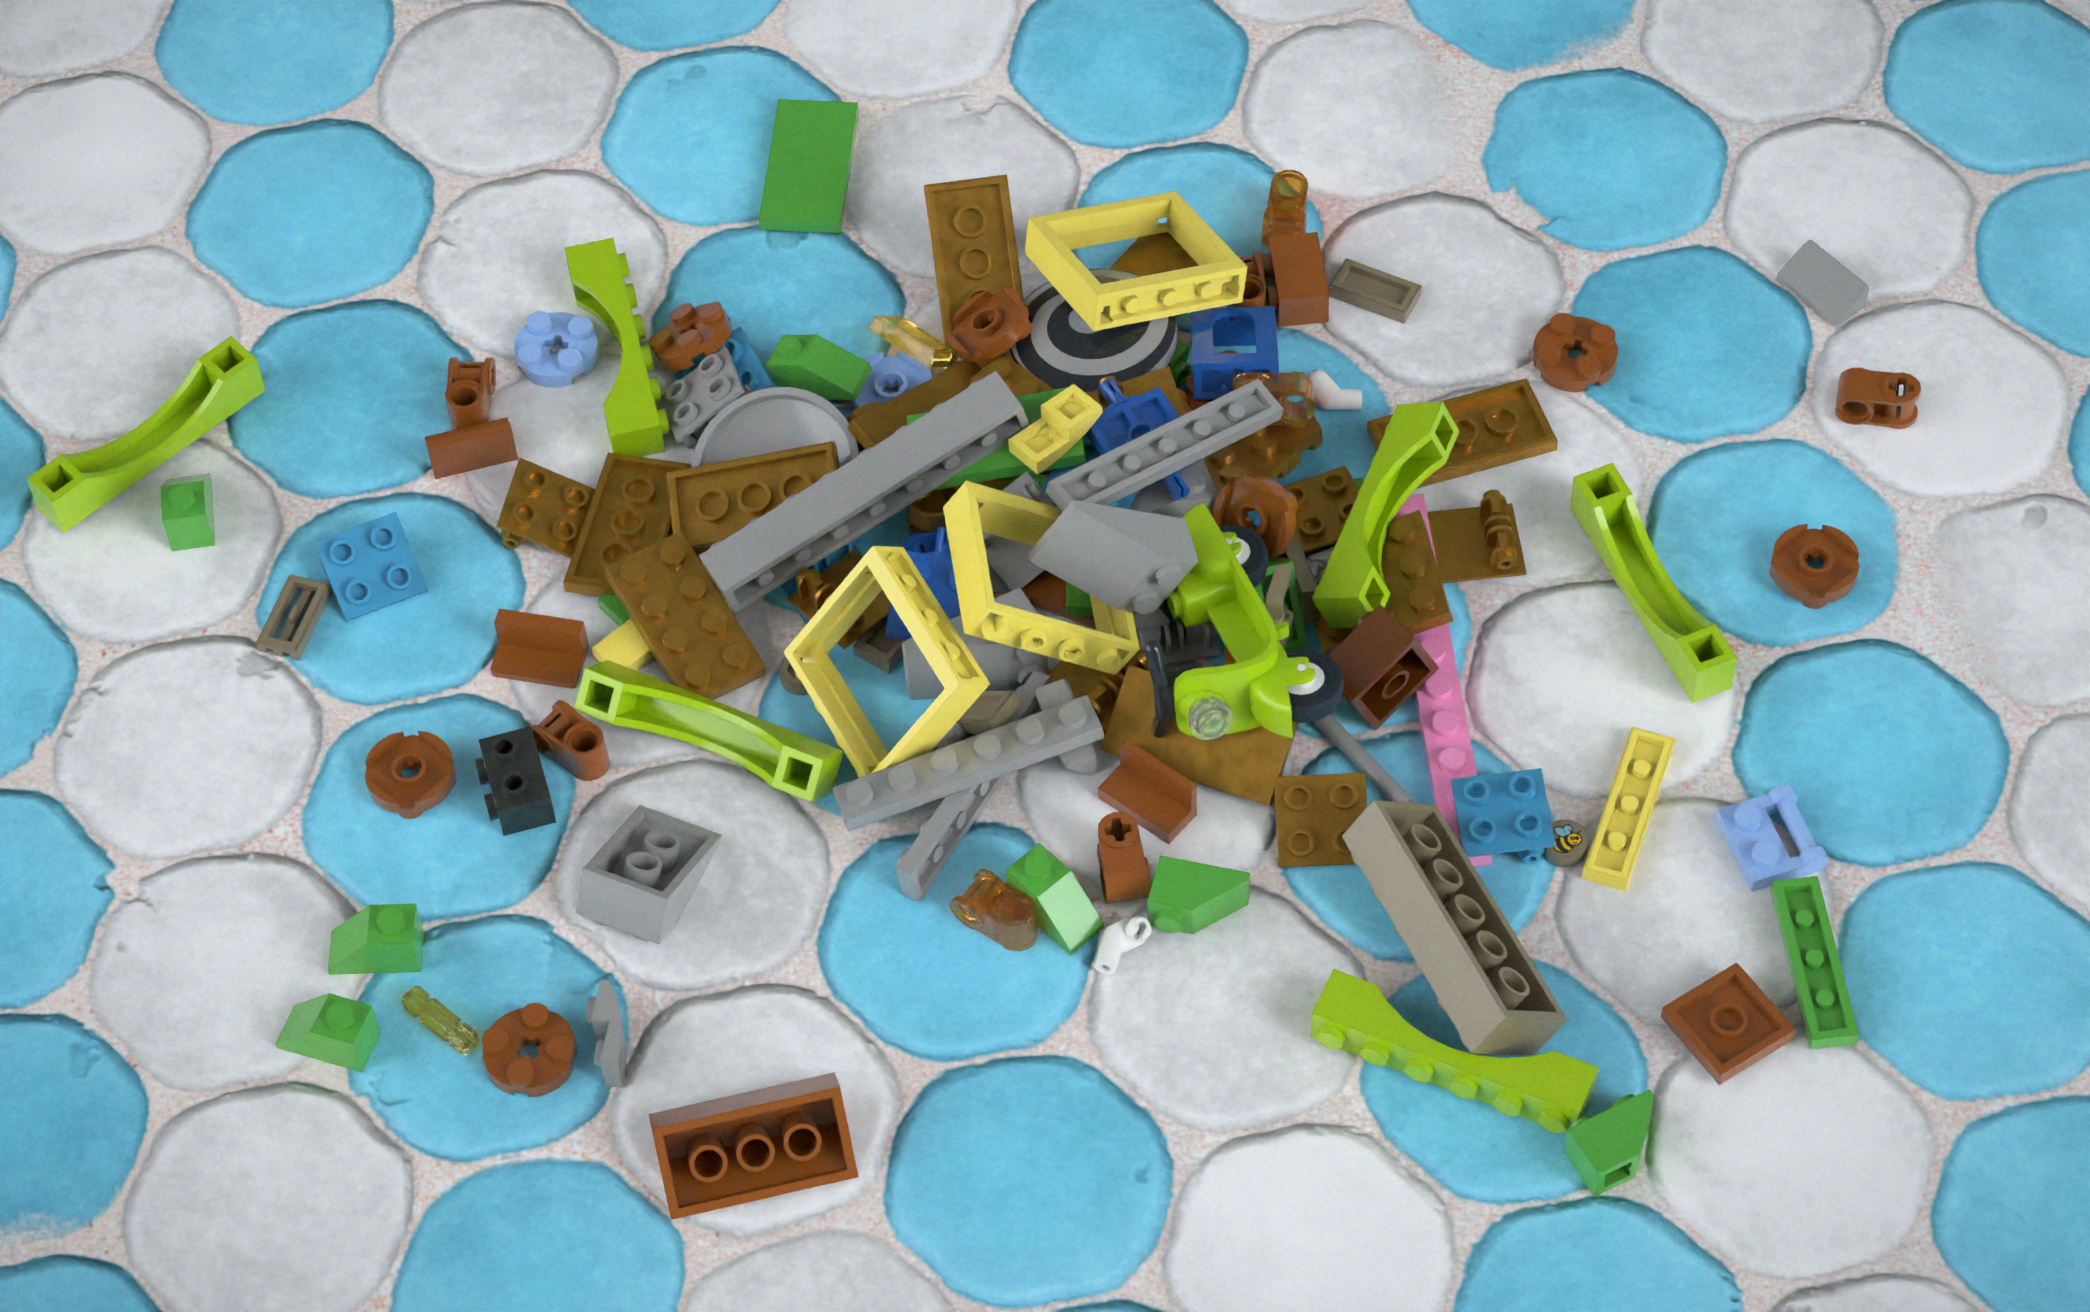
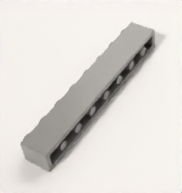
[699,371,1030,613]

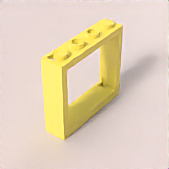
[1024,191,1248,331]
[943,480,1140,675]
[783,546,990,778]

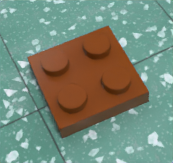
[1661,963,1796,1085]

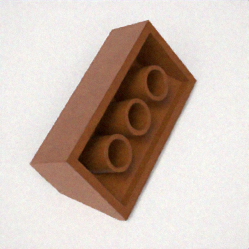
[648,1072,859,1220]

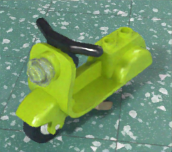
[1144,501,1344,740]

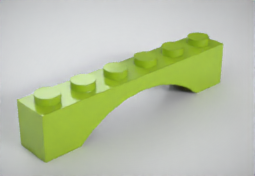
[564,238,670,457]
[26,336,266,534]
[1312,401,1460,628]
[1570,463,1737,703]
[574,660,844,802]
[1311,969,1599,1134]

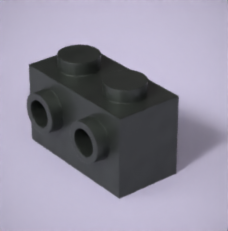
[474,726,556,836]

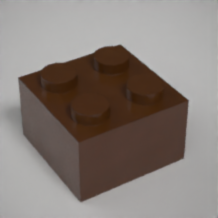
[1325,604,1439,730]

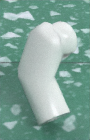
[1304,369,1362,410]

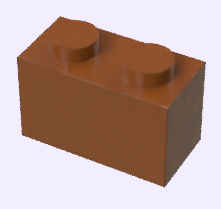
[1261,232,1329,327]

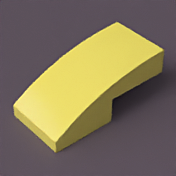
[1008,384,1103,475]

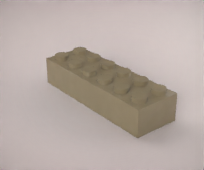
[1342,800,1568,1055]

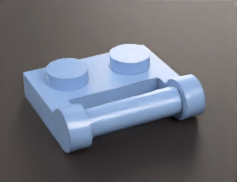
[1715,784,1829,892]

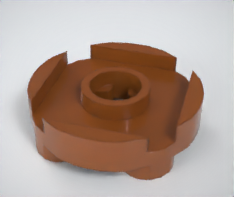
[947,288,1032,368]
[648,302,733,371]
[1532,313,1618,392]
[1213,474,1298,560]
[1769,524,1860,609]
[365,731,457,819]
[482,1003,577,1097]

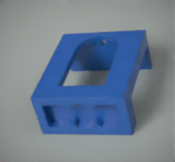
[1190,306,1279,400]

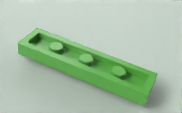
[1770,876,1859,1050]

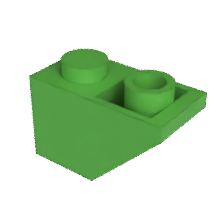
[1564,1089,1655,1197]

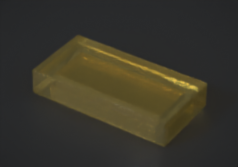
[869,315,959,368]

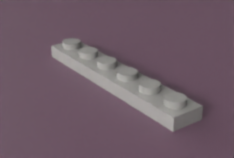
[1046,379,1284,512]
[895,671,1051,901]
[832,695,1104,832]

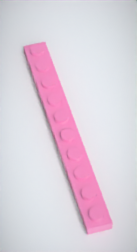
[1394,493,1493,867]

